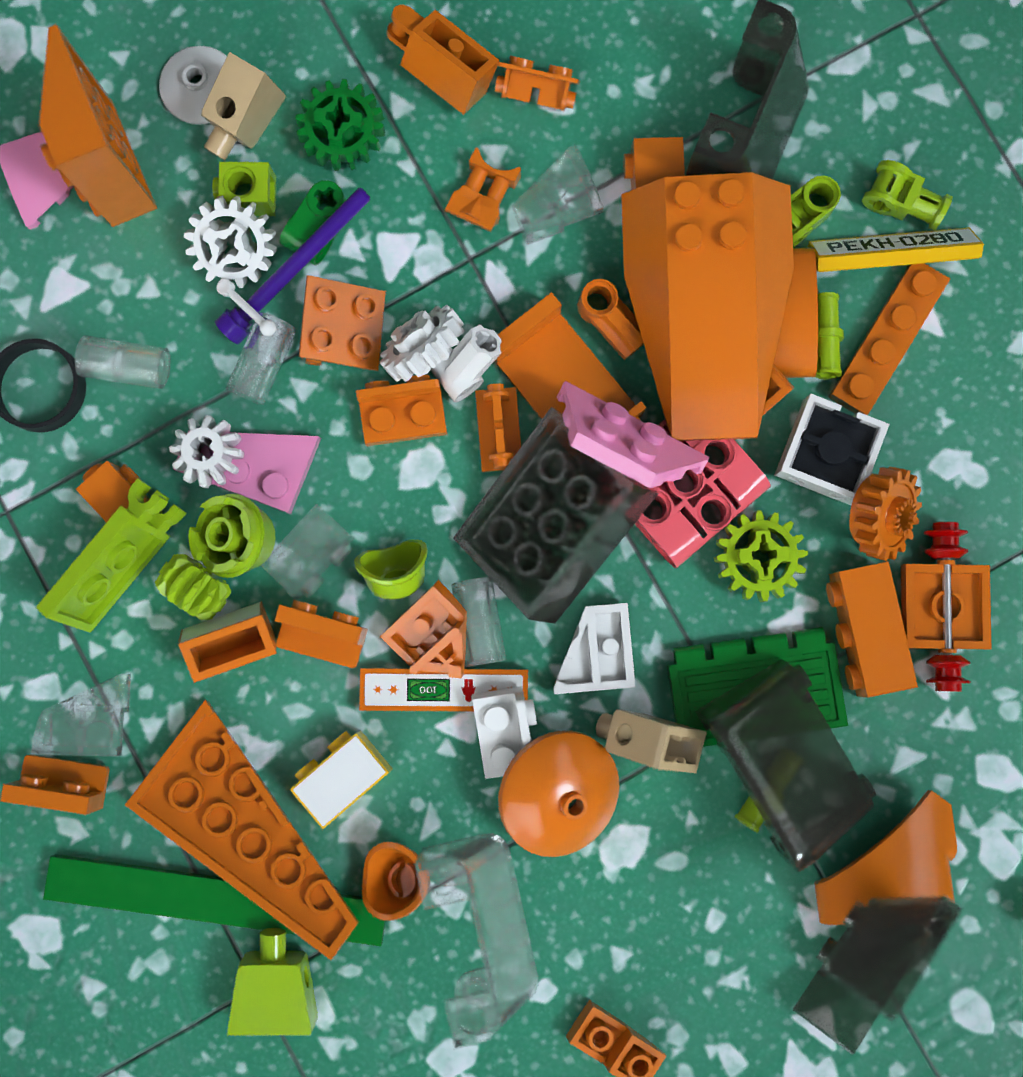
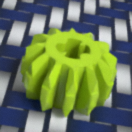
[155,554,231,620]

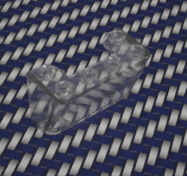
[415,833,538,1048]

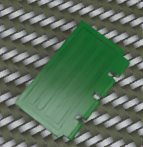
[667,627,848,747]

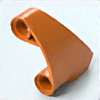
[773,248,818,378]
[814,790,957,925]

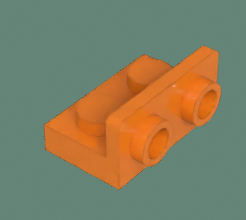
[356,375,447,446]
[0,754,110,815]

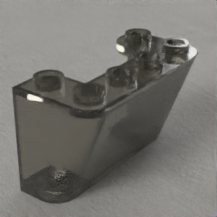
[685,0,809,179]

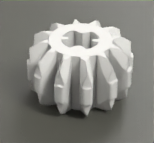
[169,415,244,488]

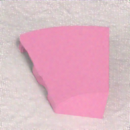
[0,131,74,230]

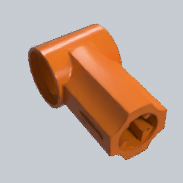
[577,279,644,361]

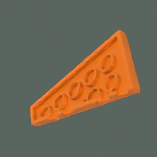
[125,700,359,960]

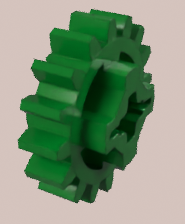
[295,79,385,171]

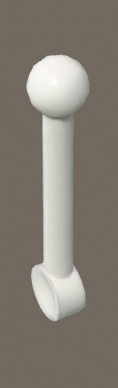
[216,279,276,336]

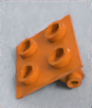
[299,275,386,371]

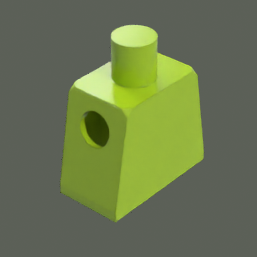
[227,928,318,1036]

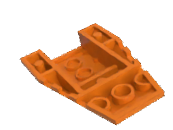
[621,172,794,441]

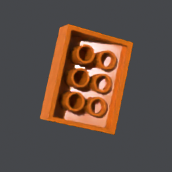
[39,24,158,227]

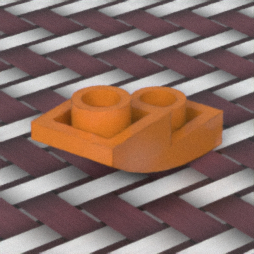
[566,1000,666,1077]

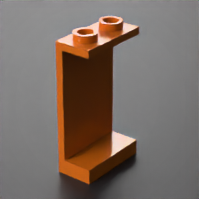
[494,292,646,466]

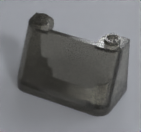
[695,659,876,873]

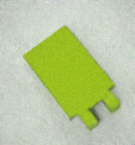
[35,478,187,633]

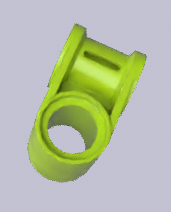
[791,175,841,248]

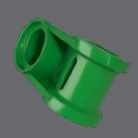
[279,180,346,266]

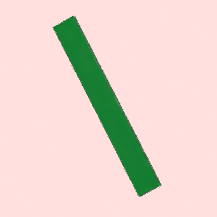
[43,854,386,947]

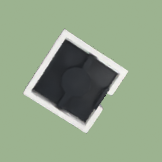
[774,393,890,505]

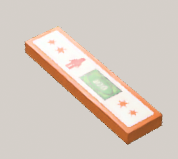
[359,668,528,712]

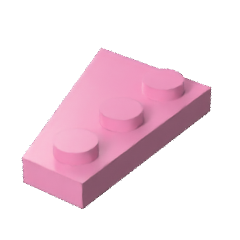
[173,431,321,515]

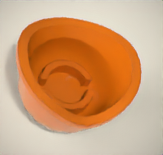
[362,842,430,921]

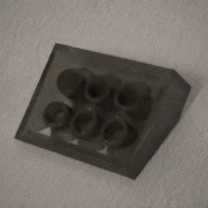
[453,407,659,624]

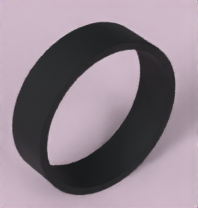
[0,339,86,433]

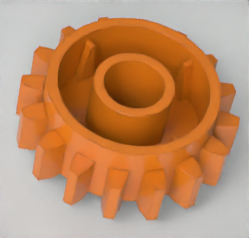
[849,466,922,561]

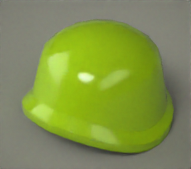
[354,539,428,600]

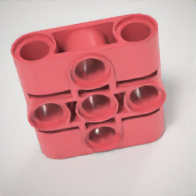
[597,419,771,569]

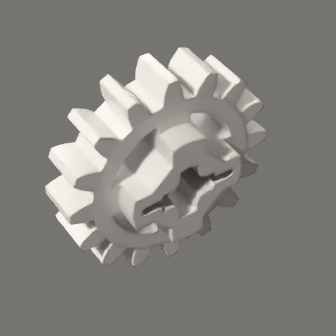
[184,196,277,288]
[380,305,464,382]

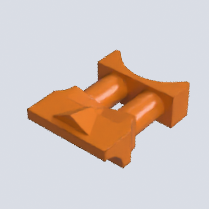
[445,147,521,232]

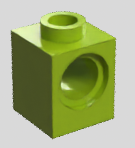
[212,162,276,216]

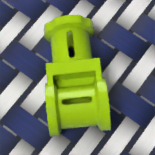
[862,160,953,231]

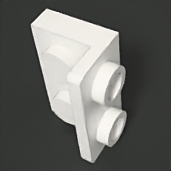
[472,686,537,779]

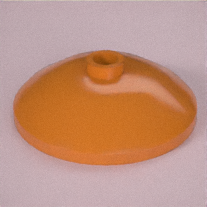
[498,730,619,857]

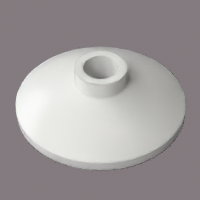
[159,46,227,125]

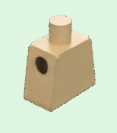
[201,52,286,161]
[596,709,707,773]

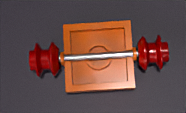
[901,522,992,692]

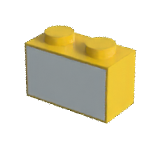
[290,731,393,829]

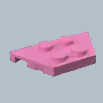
[557,381,710,488]

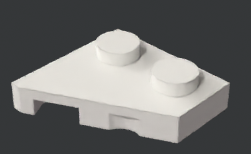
[553,603,635,694]

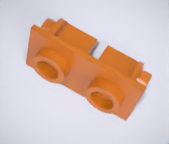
[495,56,580,111]
[475,383,523,472]

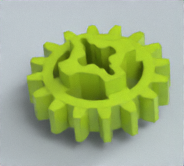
[714,510,808,602]

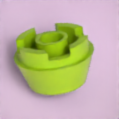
[188,493,275,578]

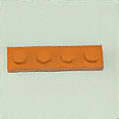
[828,263,950,415]

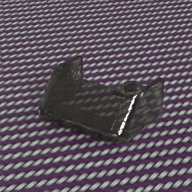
[792,896,962,1055]

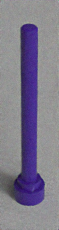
[215,188,370,345]

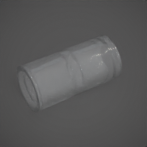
[225,312,297,405]
[75,335,171,389]
[451,577,507,667]

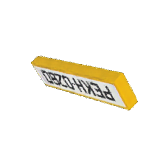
[808,227,984,272]

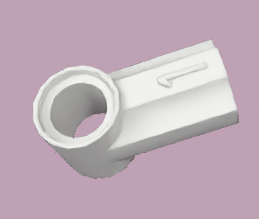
[431,325,502,403]

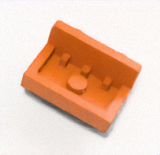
[274,599,368,668]

